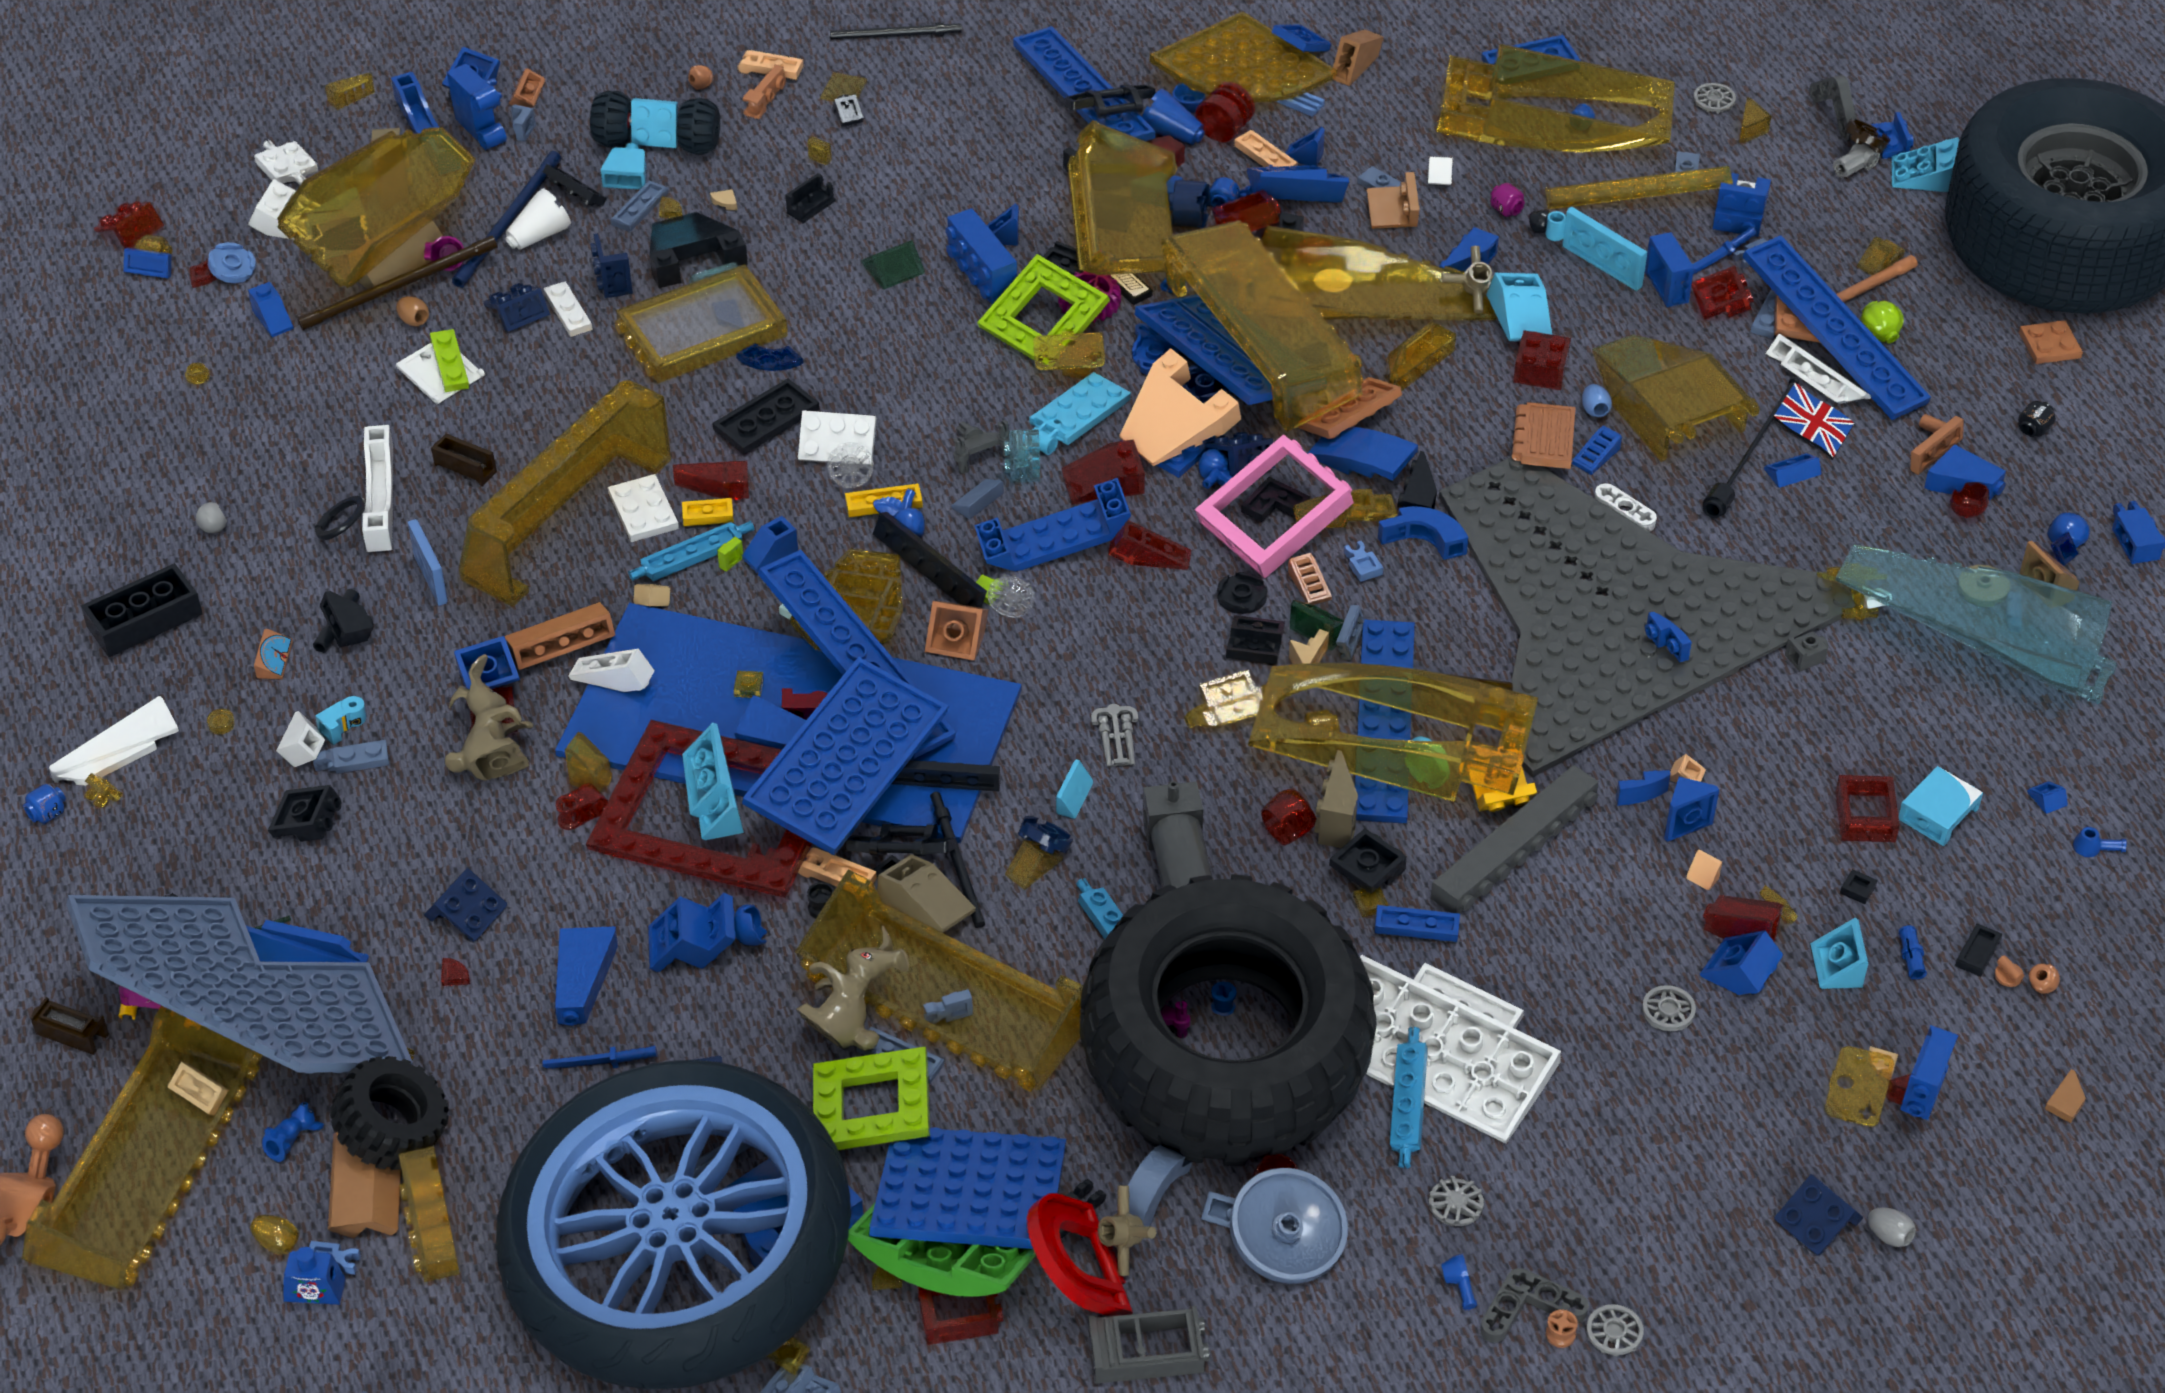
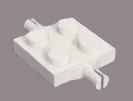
[254,140,318,188]

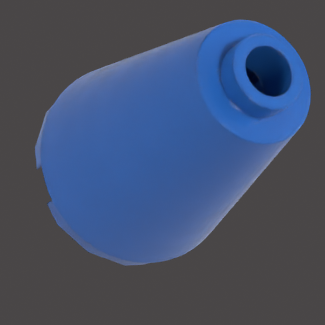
[1142,89,1205,145]

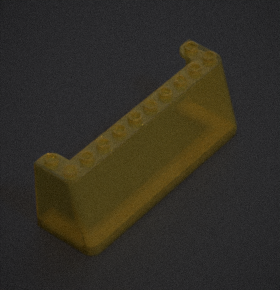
[1161,220,1364,432]
[458,380,671,607]
[795,869,1083,1092]
[22,1005,262,1290]

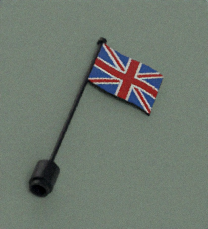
[1703,376,1854,518]

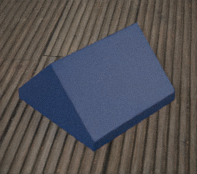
[1664,776,1720,842]

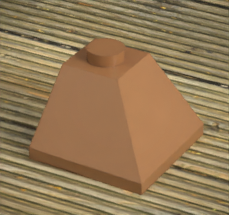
[2019,541,2079,609]

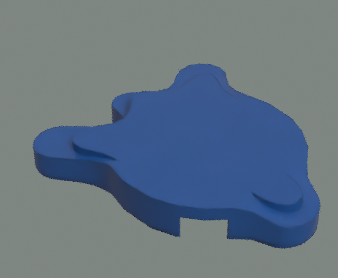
[1132,323,1181,375]

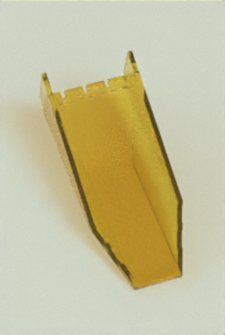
[277,127,476,288]

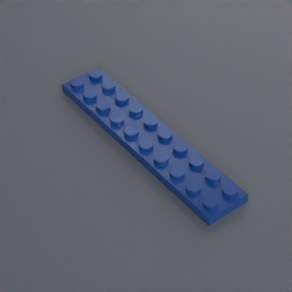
[1013,26,1155,151]
[1743,235,1931,420]
[758,550,956,759]
[1355,619,1415,823]

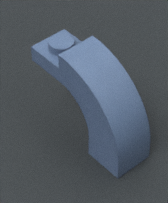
[1115,1145,1193,1226]

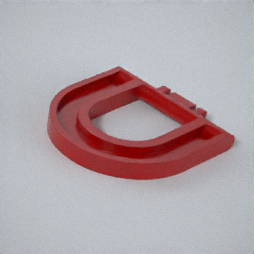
[1027,1193,1133,1316]

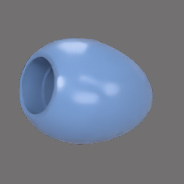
[1582,384,1612,418]

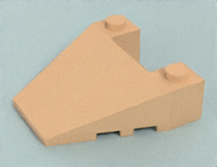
[1119,349,1241,466]

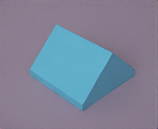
[1810,918,1868,989]

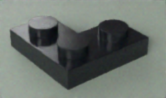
[1241,477,1310,522]

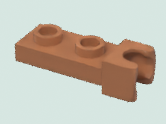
[742,64,786,119]

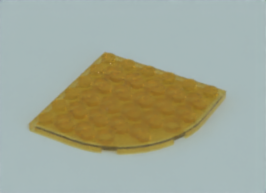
[1149,11,1337,104]

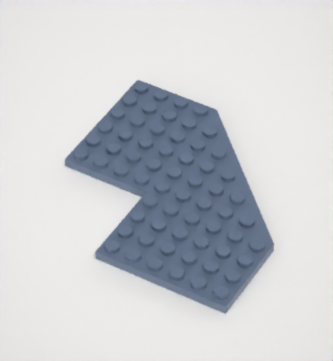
[66,895,413,1074]

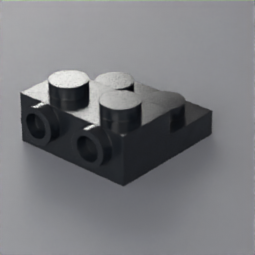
[268,785,342,842]
[1329,828,1407,894]

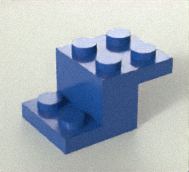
[648,893,736,972]

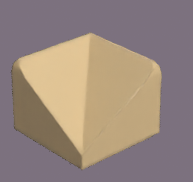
[634,584,670,606]

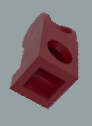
[782,688,827,720]

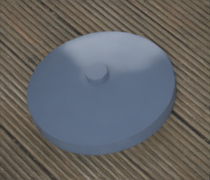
[1229,1168,1348,1284]

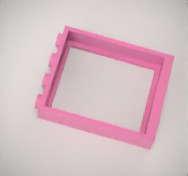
[1195,434,1354,578]

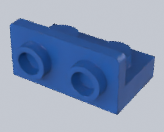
[1871,112,1914,159]

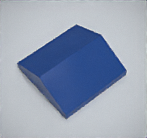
[442,47,500,88]

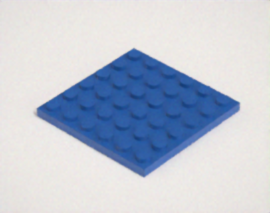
[870,1127,1066,1249]

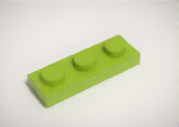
[430,329,469,392]

